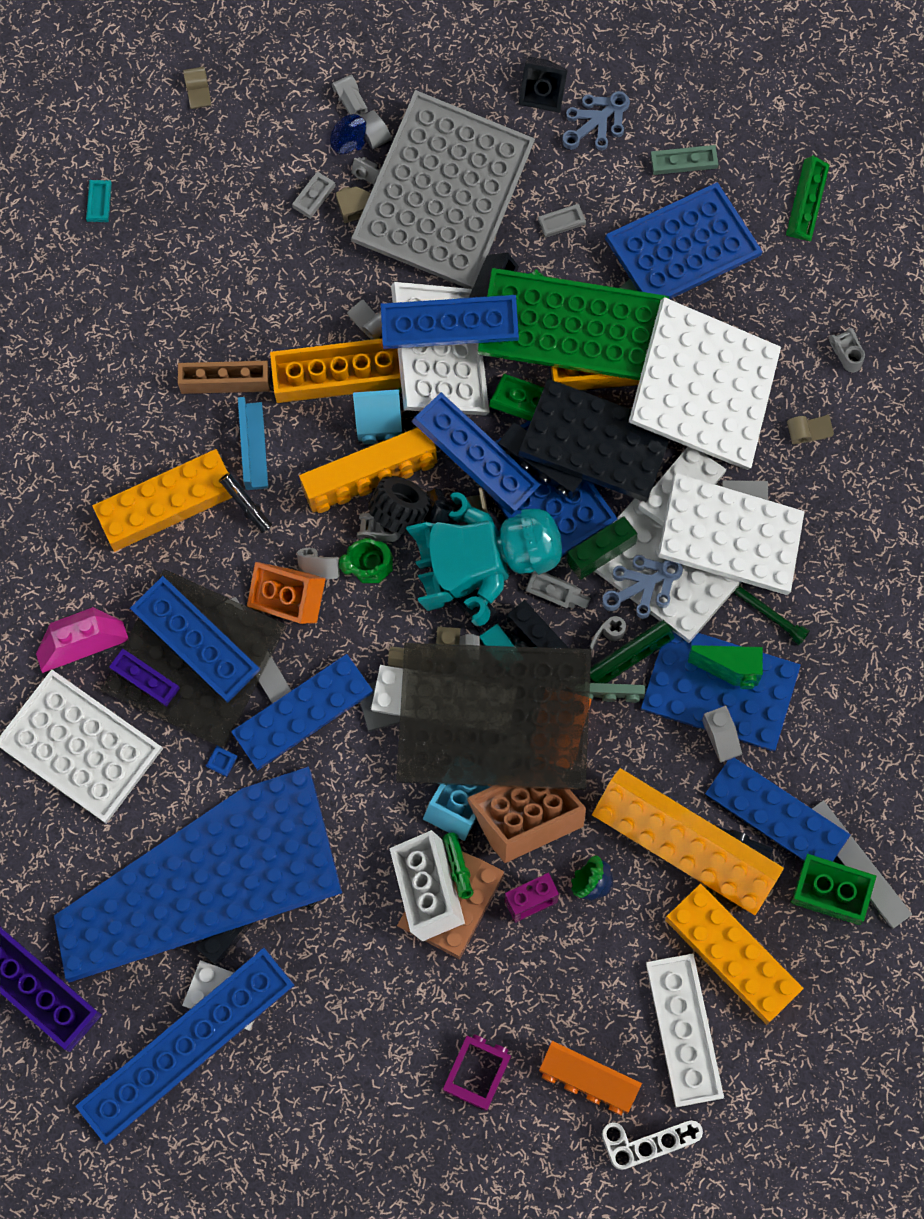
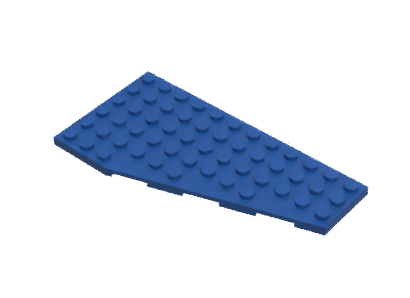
[54,767,343,983]

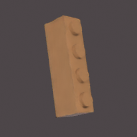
[178,361,270,394]

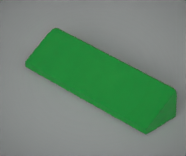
[786,155,830,241]

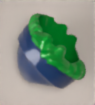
[571,855,613,901]

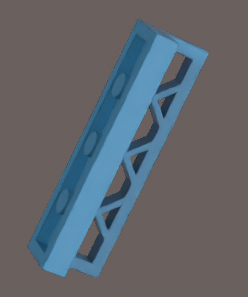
[238,397,269,490]

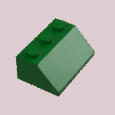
[791,854,877,926]

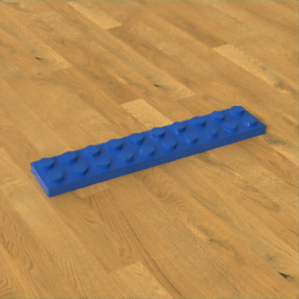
[75,948,295,1145]

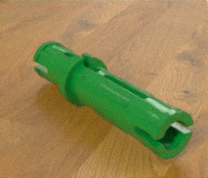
[443,833,474,899]

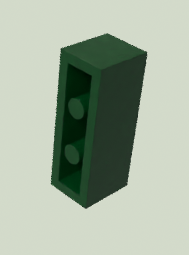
[567,516,638,580]

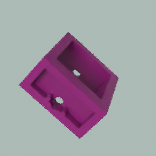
[505,872,559,923]
[443,1034,511,1111]

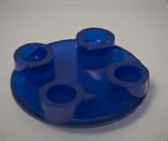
[330,114,367,154]

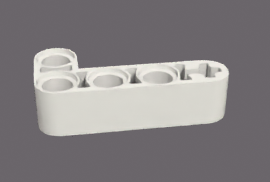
[602,1120,703,1170]

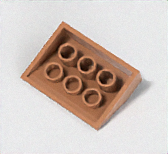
[467,763,586,863]
[397,844,504,960]

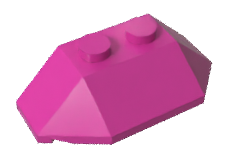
[36,607,129,673]

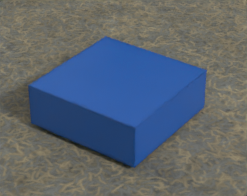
[206,746,238,777]

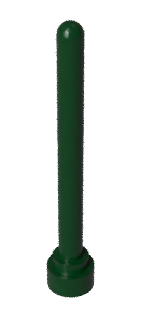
[733,586,810,645]

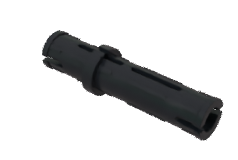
[219,472,272,533]

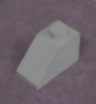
[702,706,742,763]

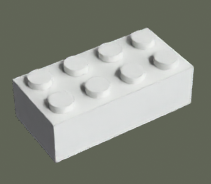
[390,830,465,941]

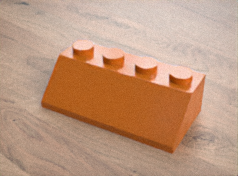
[539,1041,642,1116]

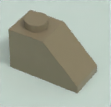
[336,186,371,223]

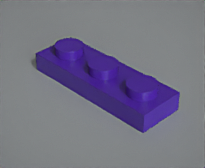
[109,648,180,707]

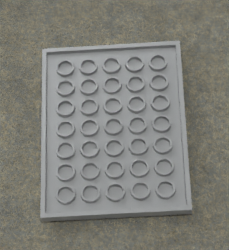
[351,90,535,289]

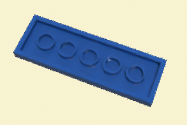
[381,295,519,349]
[411,392,540,515]
[130,576,260,703]
[231,654,373,771]
[705,758,851,862]

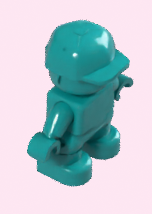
[406,492,562,626]

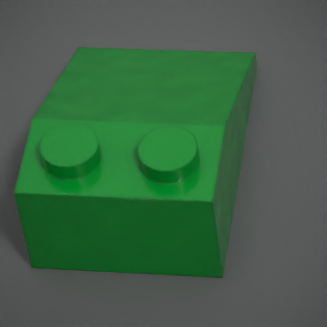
[688,645,763,689]

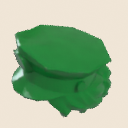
[339,538,394,583]

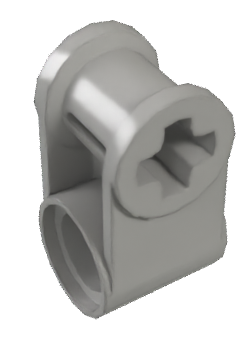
[829,328,865,373]
[357,513,401,542]

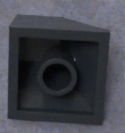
[518,56,568,113]

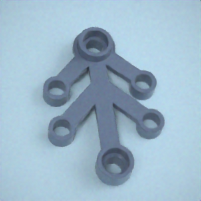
[562,91,630,150]
[602,555,683,619]

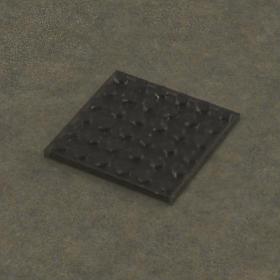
[100,569,286,749]

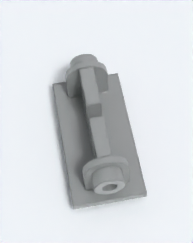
[351,157,382,185]

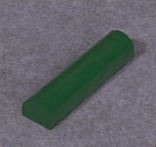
[586,619,675,684]

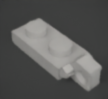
[525,571,591,609]

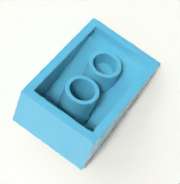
[353,390,402,444]
[423,755,499,841]

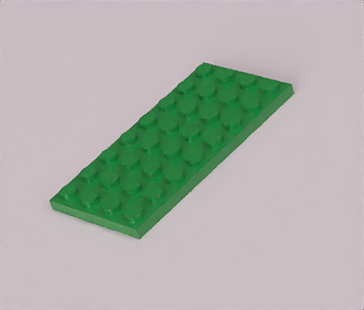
[478,268,669,380]

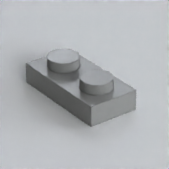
[292,171,335,219]

